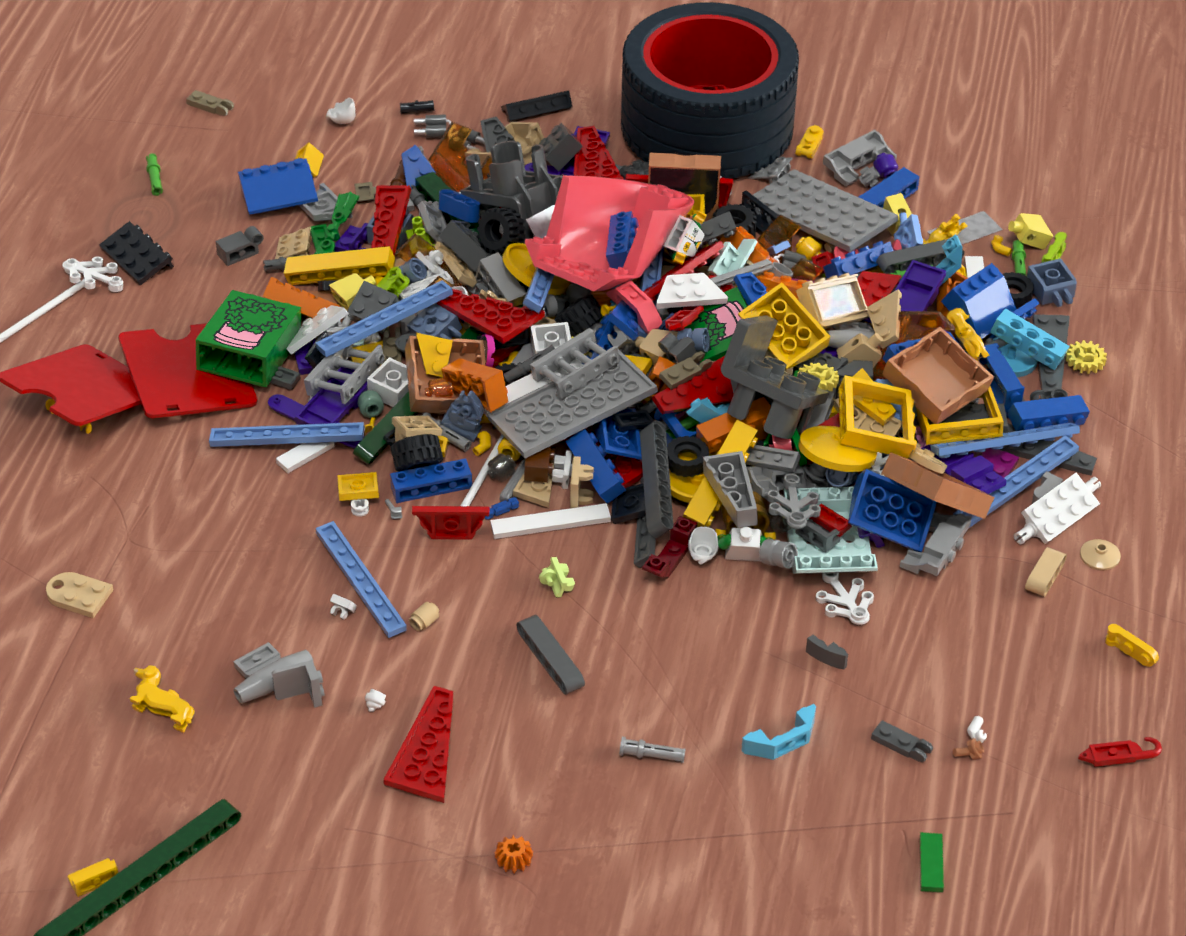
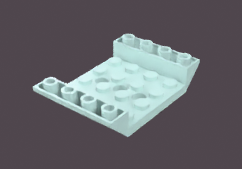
[784,486,878,574]

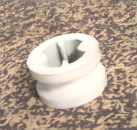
[351,499,369,517]

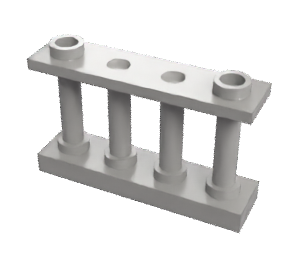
[530,328,620,398]
[304,345,385,404]

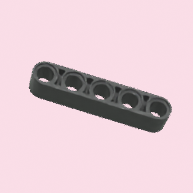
[877,239,965,274]
[516,615,585,695]

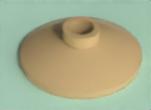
[1080,539,1121,570]

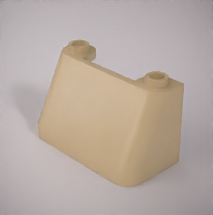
[464,122,544,177]

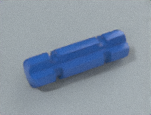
[485,497,519,520]

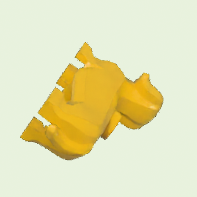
[923,214,968,244]
[946,308,990,361]
[130,665,194,733]

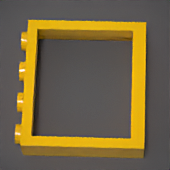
[838,375,917,459]
[915,386,1004,445]

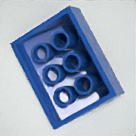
[238,158,318,215]
[941,263,1017,340]
[848,469,937,552]

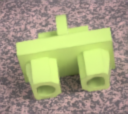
[539,557,575,597]

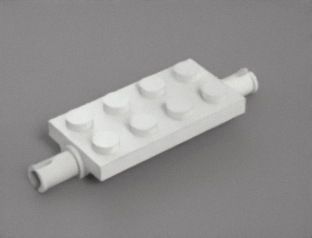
[1014,473,1101,544]

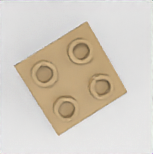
[275,227,312,259]

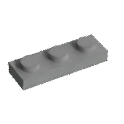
[745,445,801,472]

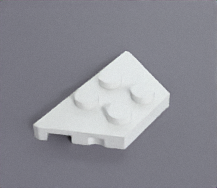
[656,273,728,309]
[287,305,349,354]

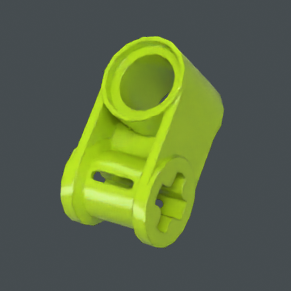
[376,267,410,297]

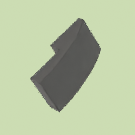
[806,634,848,670]

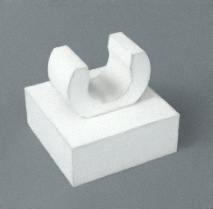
[330,594,357,620]

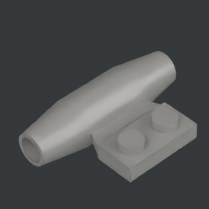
[826,322,899,354]
[233,642,314,704]

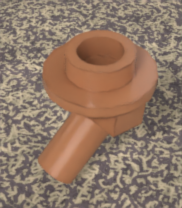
[953,738,984,760]

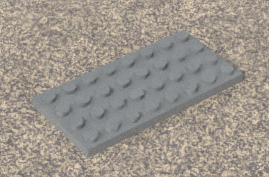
[748,169,898,252]
[487,349,658,458]

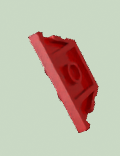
[857,271,902,307]
[412,506,490,540]

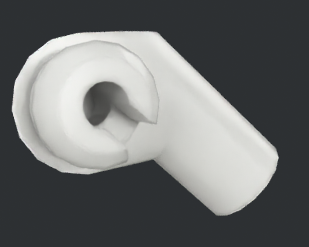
[967,716,987,743]

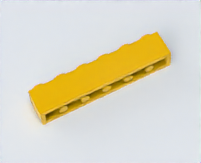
[284,246,395,285]
[683,420,758,528]

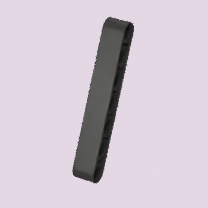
[640,420,674,539]

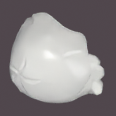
[326,98,356,124]
[688,527,719,565]

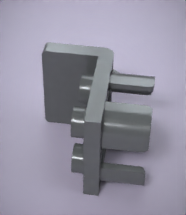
[460,141,563,244]
[721,315,830,439]

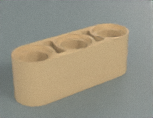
[1025,547,1067,597]

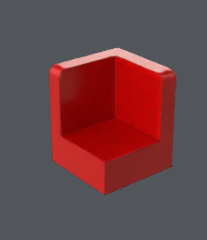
[811,251,835,275]

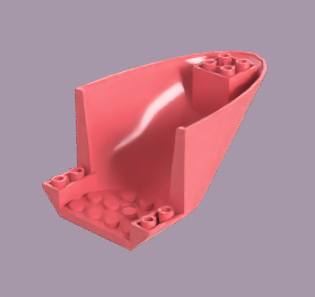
[525,175,694,291]

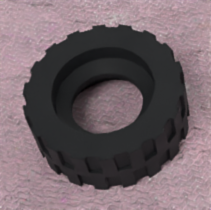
[1002,272,1034,309]
[667,436,709,477]

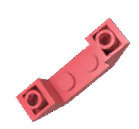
[606,280,662,334]

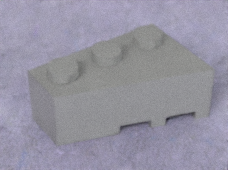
[475,252,526,307]

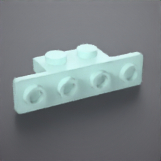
[708,239,757,283]

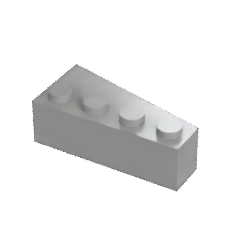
[703,451,757,528]

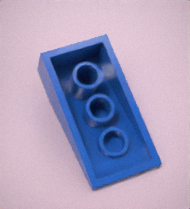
[593,407,642,460]

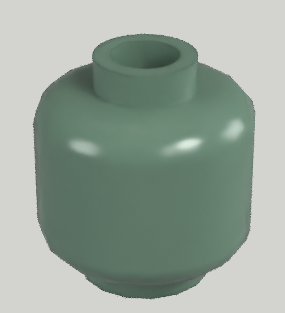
[357,390,384,418]

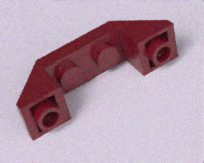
[642,516,697,578]

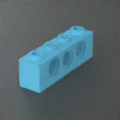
[990,308,1070,370]

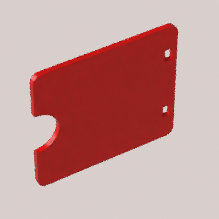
[118,323,257,418]
[0,344,141,426]

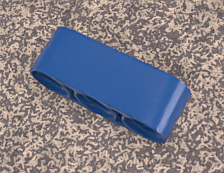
[438,189,480,223]

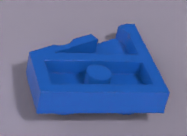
[401,144,436,189]

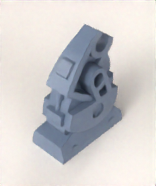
[440,391,484,442]

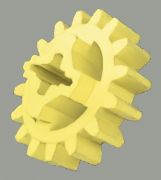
[1065,340,1107,374]
[797,363,839,391]

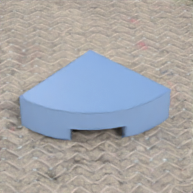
[767,241,790,255]

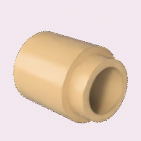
[409,602,439,631]

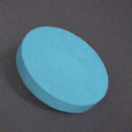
[986,337,1038,377]

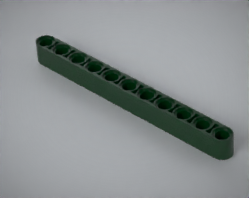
[353,327,482,465]
[34,799,241,936]

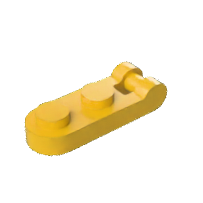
[795,125,823,159]
[1105,624,1159,667]

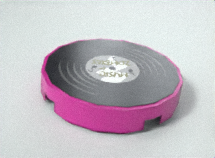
[481,334,495,367]

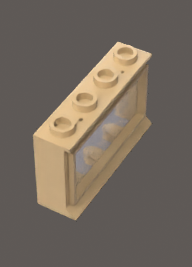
[796,273,869,329]

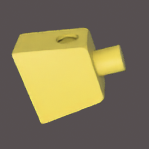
[883,193,912,236]
[1008,213,1053,250]
[329,273,377,311]

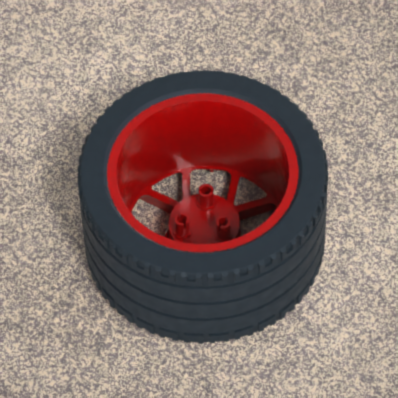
[621,2,799,179]

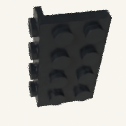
[99,221,174,285]

